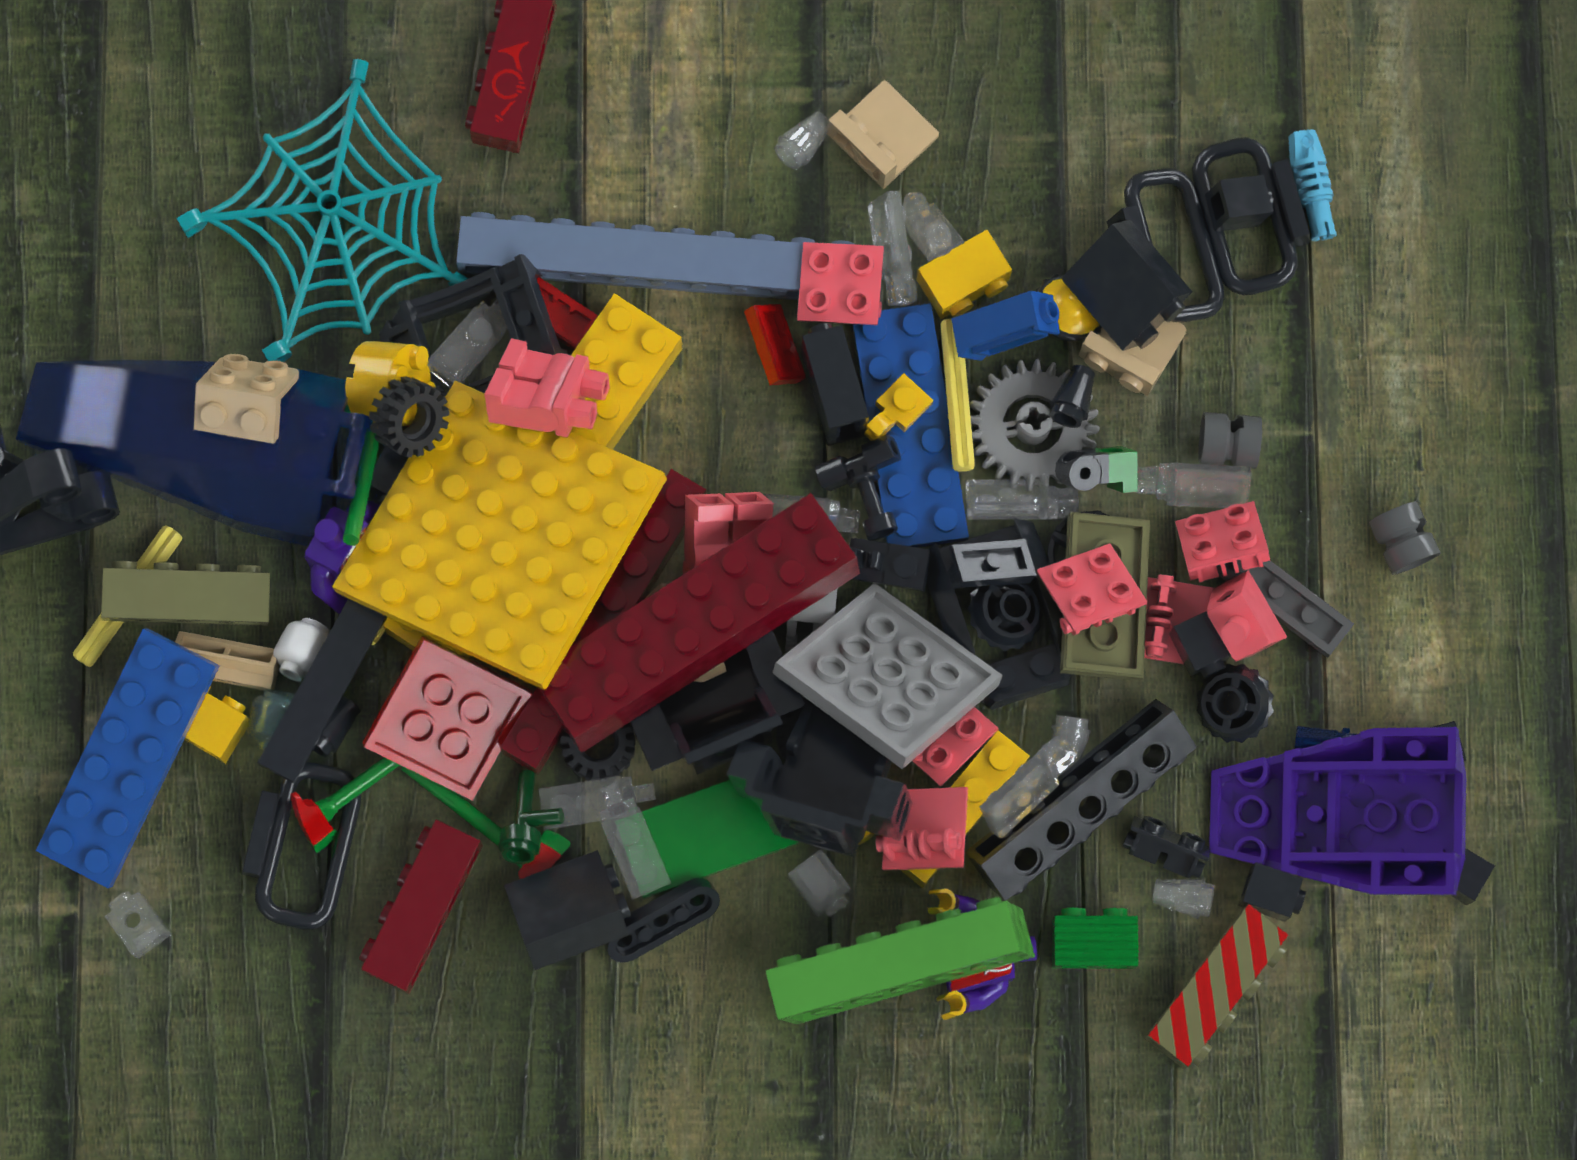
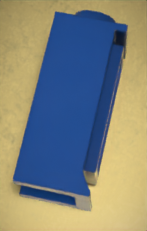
[951,291,1060,361]

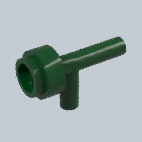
[498,770,564,864]

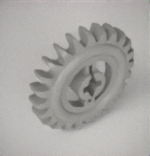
[970,359,1100,490]

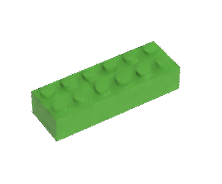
[765,897,1035,1024]

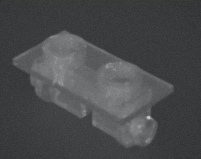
[899,192,964,261]

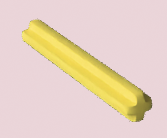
[940,319,975,472]
[73,525,182,667]

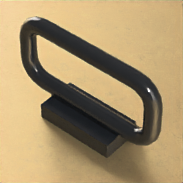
[1192,137,1310,295]
[1106,168,1225,322]
[241,762,362,930]

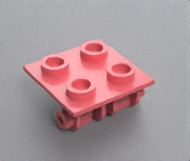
[797,242,884,325]
[1175,501,1270,583]
[1037,543,1148,635]
[1144,575,1213,665]
[912,707,998,787]
[876,787,968,870]

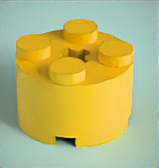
[345,341,436,426]

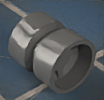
[1198,412,1262,469]
[1369,501,1441,575]

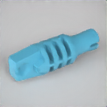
[1288,129,1337,241]

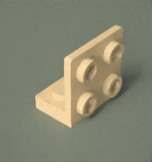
[828,81,939,189]

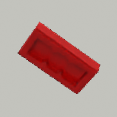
[537,277,598,350]
[744,304,806,385]

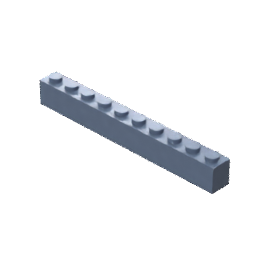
[456,212,855,300]

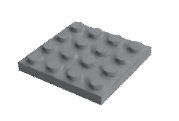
[772,584,1002,769]

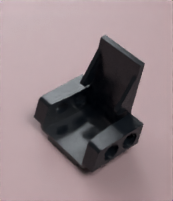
[630,631,805,775]
[727,699,913,857]

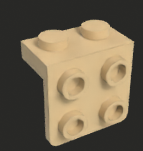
[1078,321,1186,396]
[194,354,299,444]

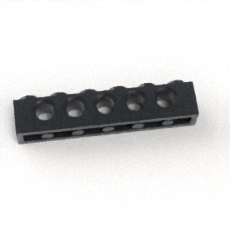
[965,699,1197,901]

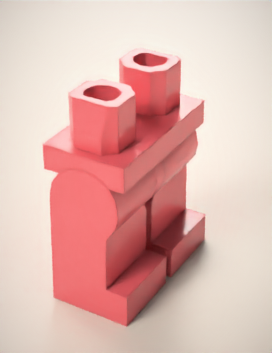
[484,338,610,438]
[683,492,774,574]

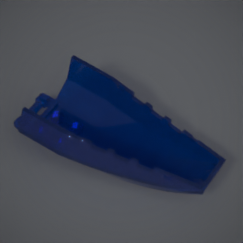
[16,360,373,546]

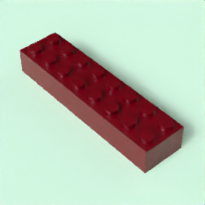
[538,493,860,753]

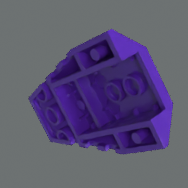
[1209,727,1466,895]

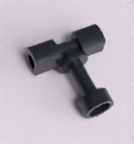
[815,435,901,540]

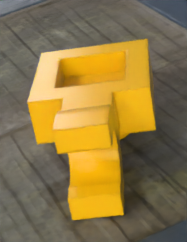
[864,373,933,441]

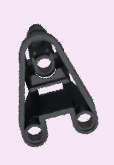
[0,425,120,555]

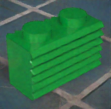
[1052,908,1139,969]

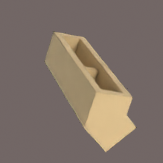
[175,631,279,692]

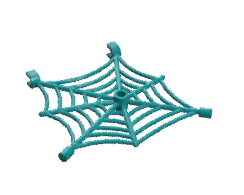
[176,59,469,362]

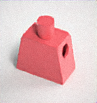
[1206,570,1287,662]

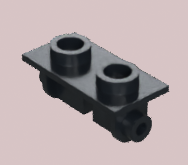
[1122,816,1210,879]

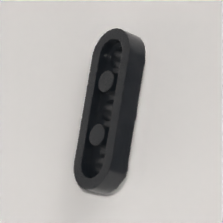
[604,878,720,963]

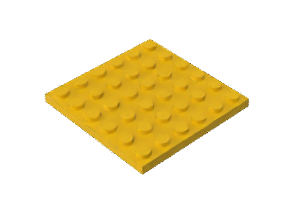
[332,381,667,690]

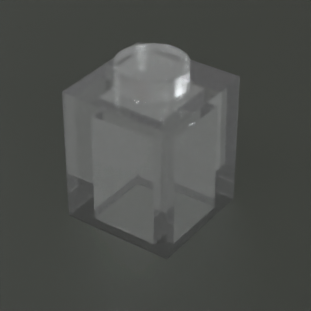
[788,849,851,918]

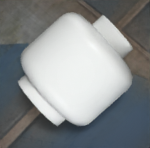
[273,618,330,681]

